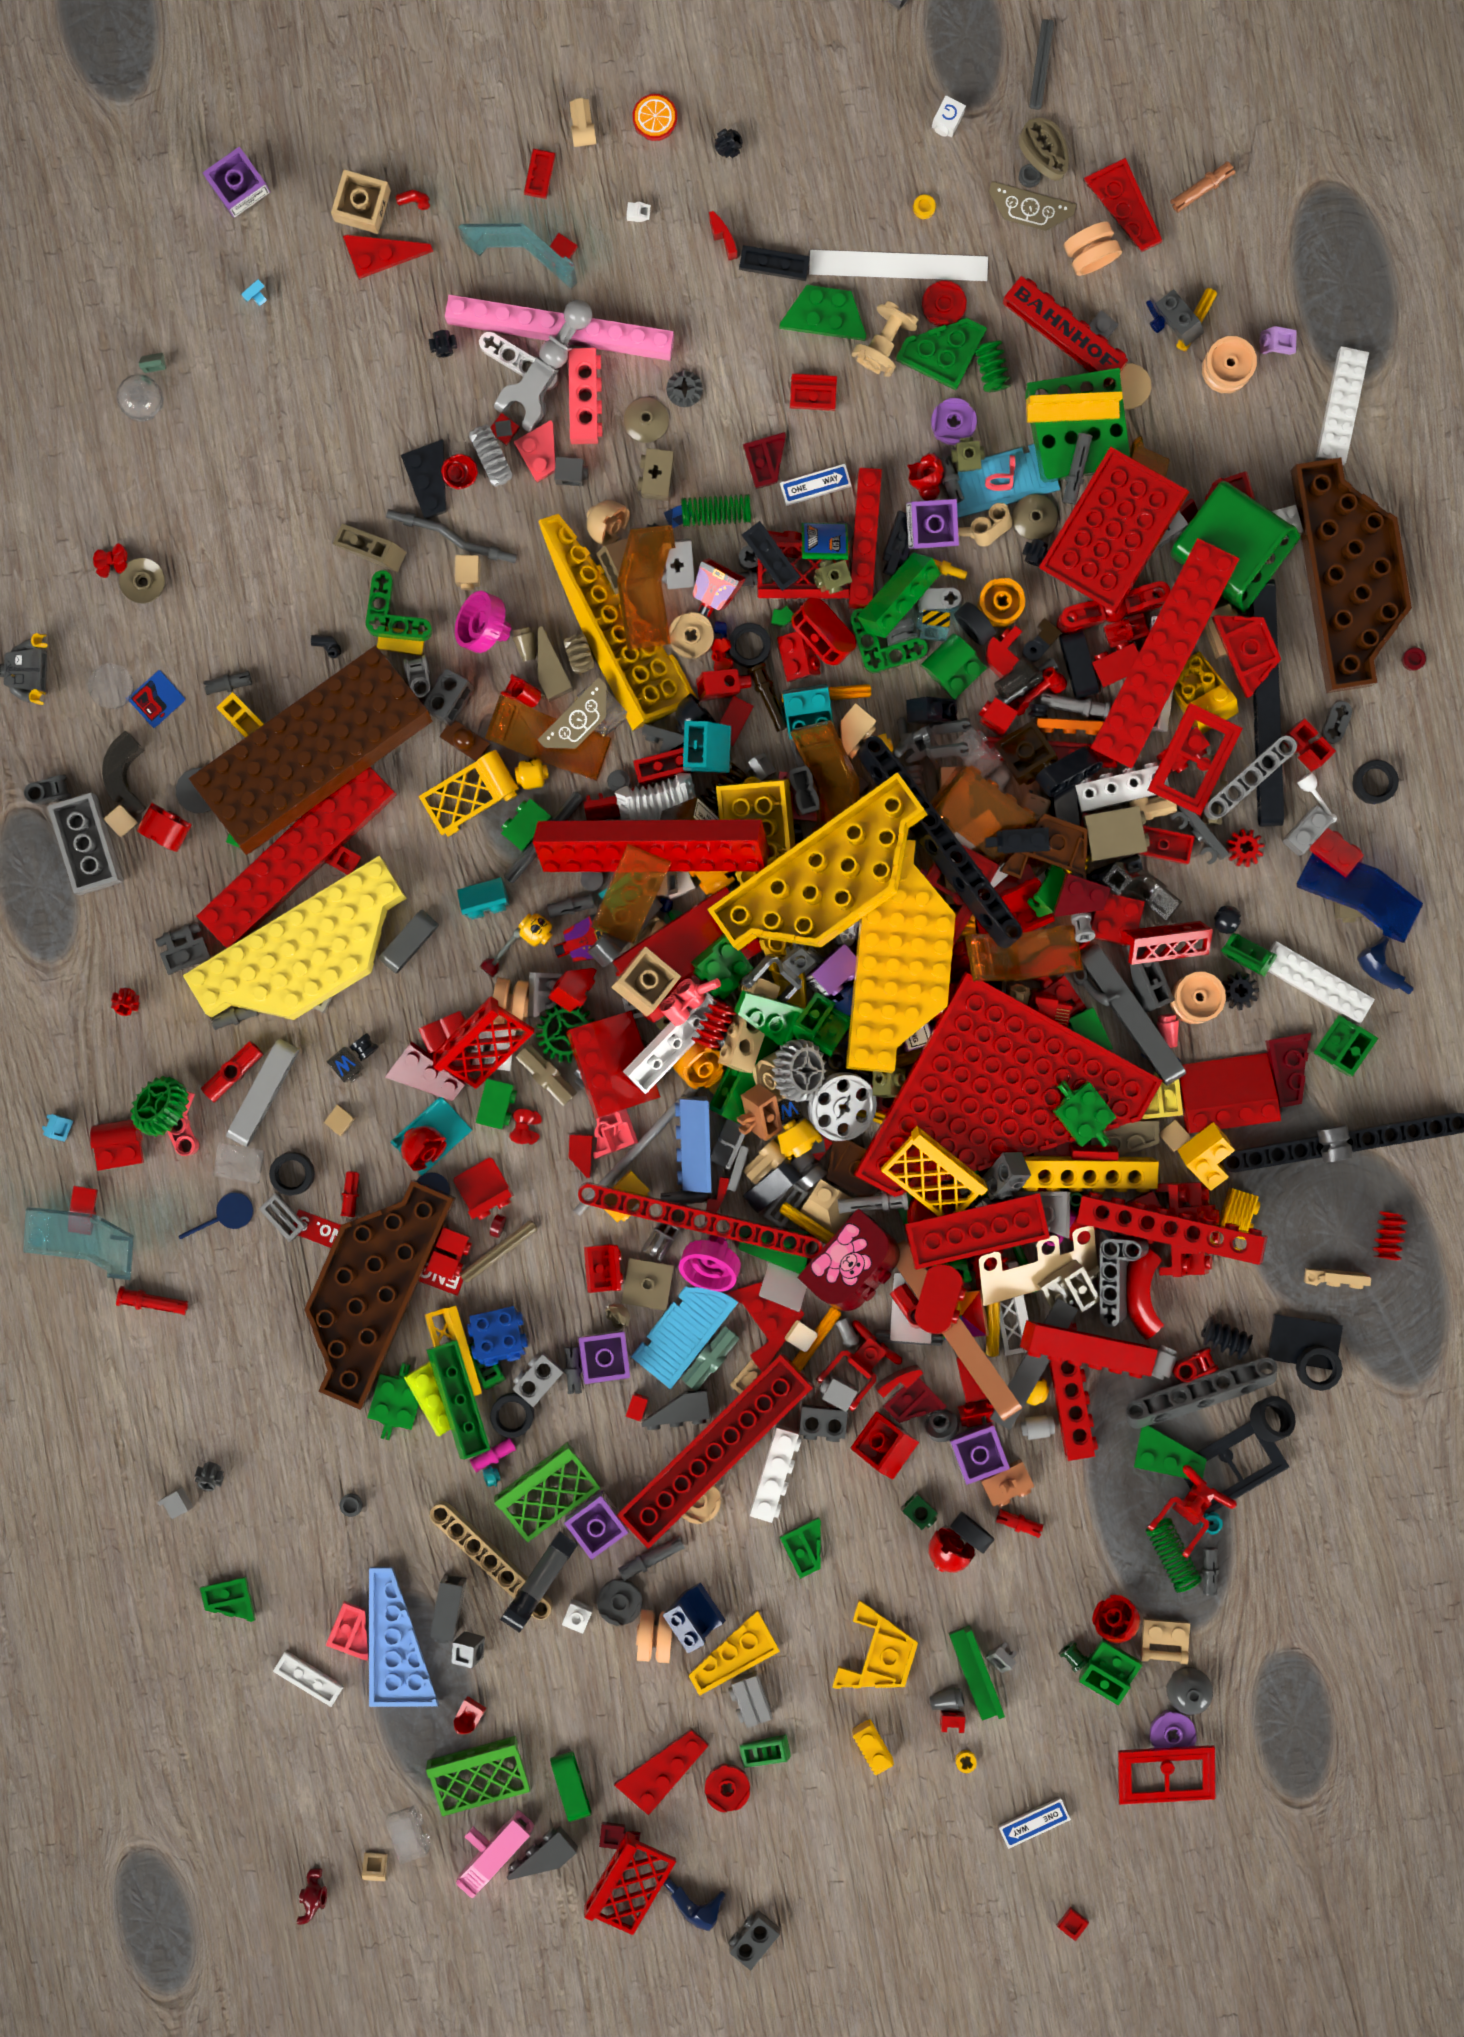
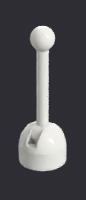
[1297,772,1337,823]

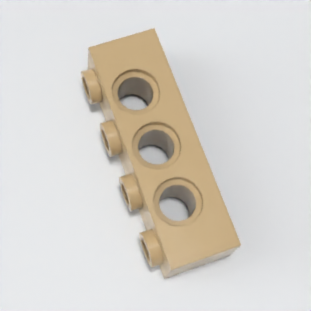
[718,977,781,1073]

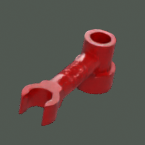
[1009,667,1067,716]

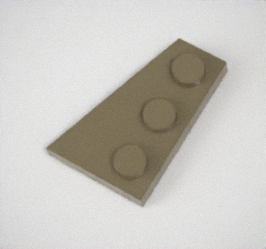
[1090,1119,1159,1156]

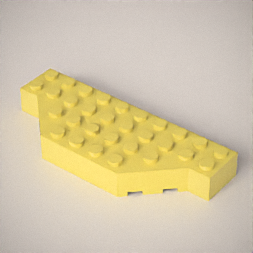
[183,856,407,1020]

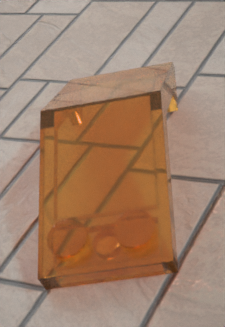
[617,525,676,650]
[485,695,612,781]
[790,720,860,833]
[965,925,1083,981]

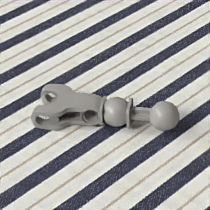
[494,300,592,432]

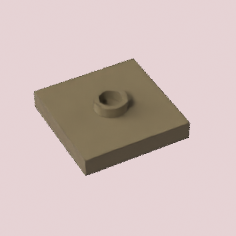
[621,1258,674,1311]

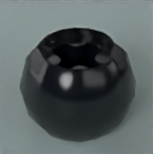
[1214,906,1241,934]

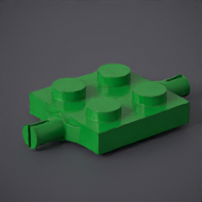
[1052,1081,1117,1147]
[367,1363,419,1440]

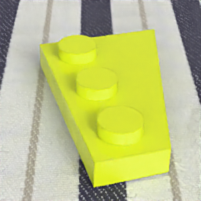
[404,1361,451,1436]

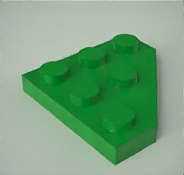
[895,318,987,391]

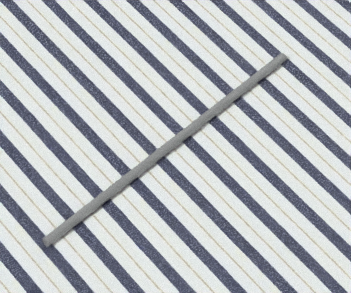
[573,996,779,1216]

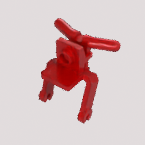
[816,1320,902,1411]
[1147,1465,1237,1558]

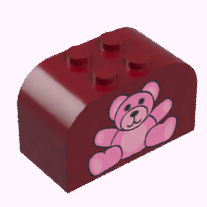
[797,1208,900,1311]

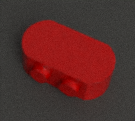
[791,598,856,665]
[914,1265,967,1334]

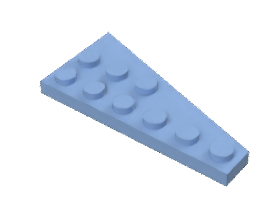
[369,1567,439,1707]

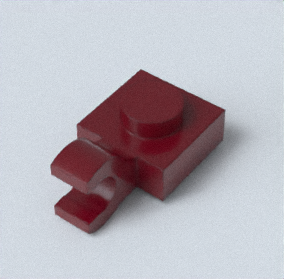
[599,1822,641,1849]

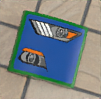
[801,522,848,560]

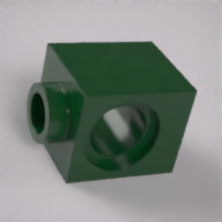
[901,1492,938,1530]

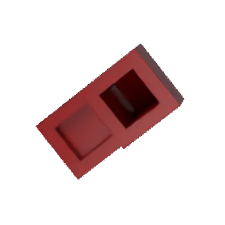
[986,625,1022,680]

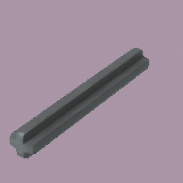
[1029,19,1054,110]

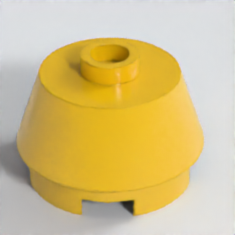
[777,1118,823,1160]

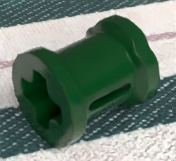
[1059,1641,1089,1672]

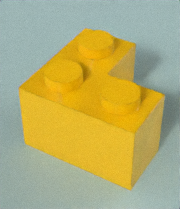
[1177,1122,1235,1191]

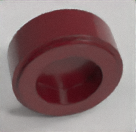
[1401,647,1426,671]
[490,1214,506,1238]

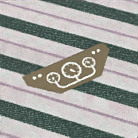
[989,181,1077,231]
[538,678,607,749]

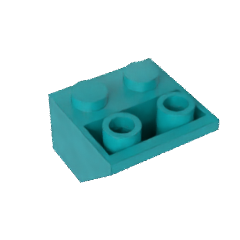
[782,684,835,740]
[683,721,731,772]
[457,877,510,920]

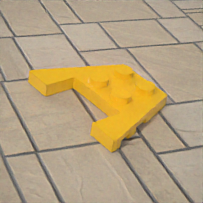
[832,1600,918,1689]

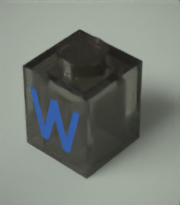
[326,1047,364,1083]
[777,1098,803,1125]

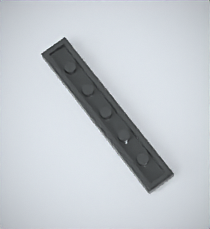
[990,1298,1078,1430]

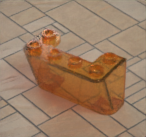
[930,765,1037,865]

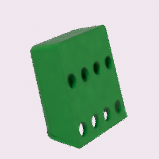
[1025,368,1130,482]
[1170,481,1301,613]

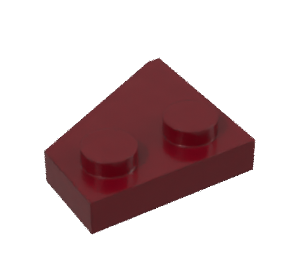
[743,432,786,490]
[1052,873,1111,917]
[883,1378,947,1423]

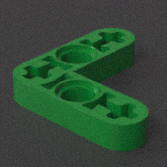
[366,570,432,641]
[850,608,928,674]

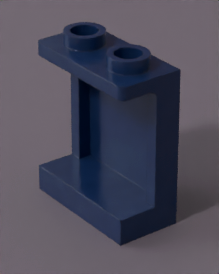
[663,1582,726,1654]

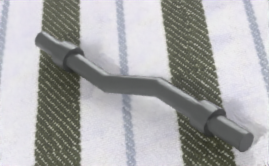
[386,509,517,563]

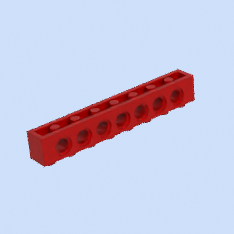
[1077,1192,1268,1265]

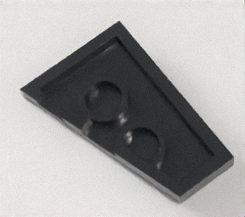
[401,439,447,519]

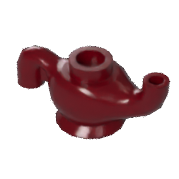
[297,1868,327,1925]

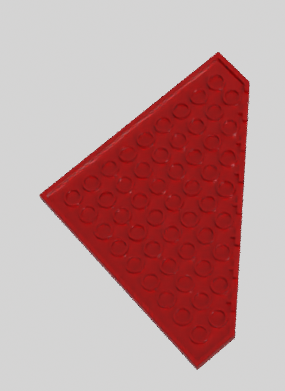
[854,972,1163,1197]

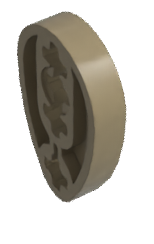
[1019,118,1069,181]

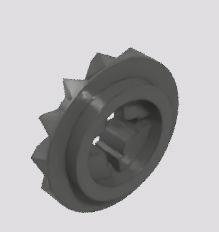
[666,370,703,407]

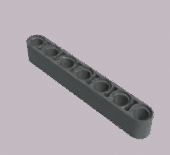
[1077,944,1186,1086]

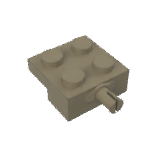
[1038,1259,1100,1313]

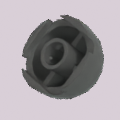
[1166,1667,1213,1715]

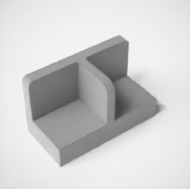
[710,1119,745,1170]

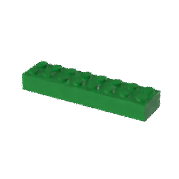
[426,1340,491,1460]

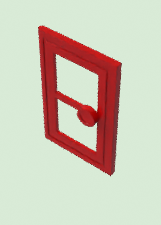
[1147,703,1243,816]
[925,844,1000,950]
[1118,1745,1215,1805]

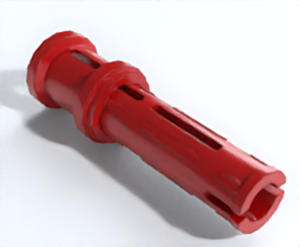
[116,1286,188,1315]

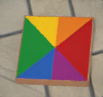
[942,1289,989,1340]

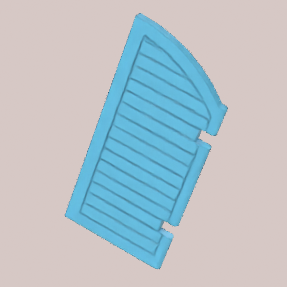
[957,444,1060,518]
[631,1286,739,1389]

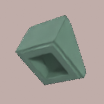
[139,353,166,373]

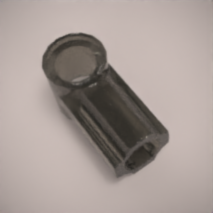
[994,657,1043,699]

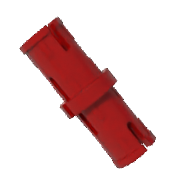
[995,1509,1044,1538]

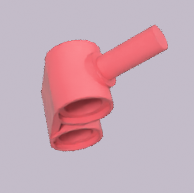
[660,978,721,1026]
[167,1091,199,1156]

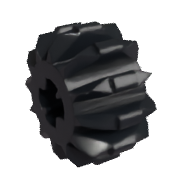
[1221,972,1259,1010]

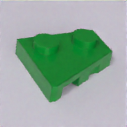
[780,1517,821,1579]
[200,1576,256,1622]

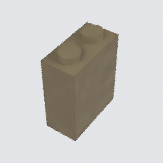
[1082,806,1150,862]

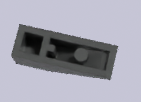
[1127,945,1175,1012]

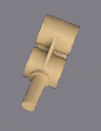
[958,503,1013,547]

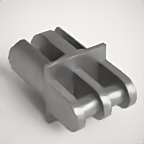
[642,1218,681,1261]

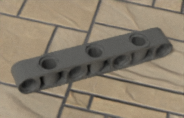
[1126,1357,1277,1429]

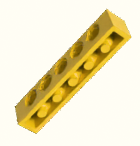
[1022,1156,1159,1192]

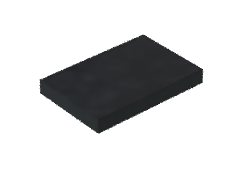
[1267,1314,1343,1370]

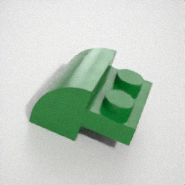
[921,633,987,700]
[793,992,851,1057]
[1313,1015,1379,1077]
[1079,1638,1142,1706]

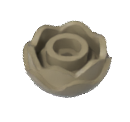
[605,1303,630,1329]

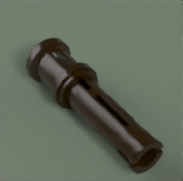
[747,663,787,732]

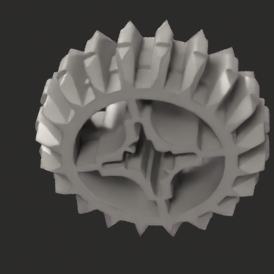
[469,424,512,487]
[771,1039,827,1102]

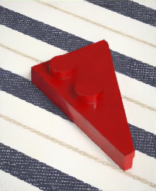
[343,235,433,279]

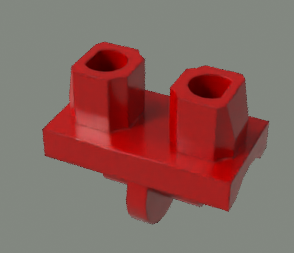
[1103,613,1149,649]

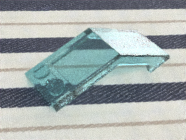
[458,223,577,289]
[23,1207,134,1280]

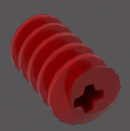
[691,997,736,1049]
[1373,1211,1408,1261]

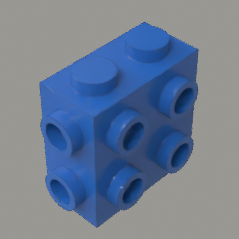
[467,1306,528,1366]

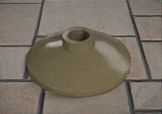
[624,397,669,443]
[1012,494,1057,540]
[119,558,165,604]

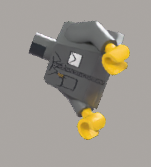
[0,633,48,705]

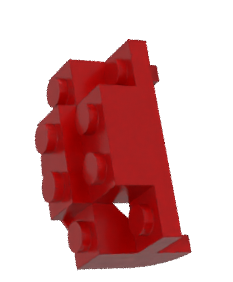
[1155,1182,1220,1277]

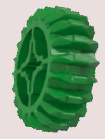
[536,1004,595,1063]
[130,1076,189,1137]

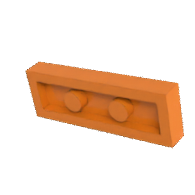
[1035,717,1104,735]

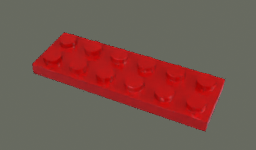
[904,1193,1050,1270]

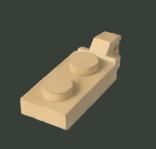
[1304,1268,1371,1289]

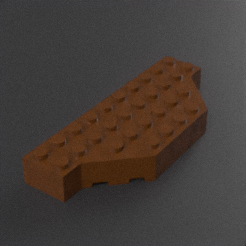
[1290,457,1412,694]
[304,1179,456,1410]

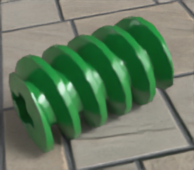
[975,341,1011,393]

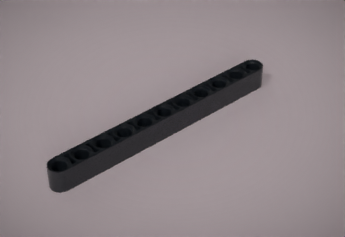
[1250,579,1284,827]
[1220,1113,1464,1173]

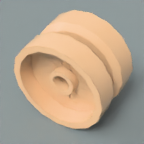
[1063,221,1122,276]
[1202,336,1257,393]
[1170,972,1226,1024]
[490,977,529,1032]
[636,1609,672,1663]

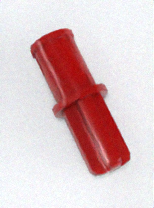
[340,1171,360,1217]

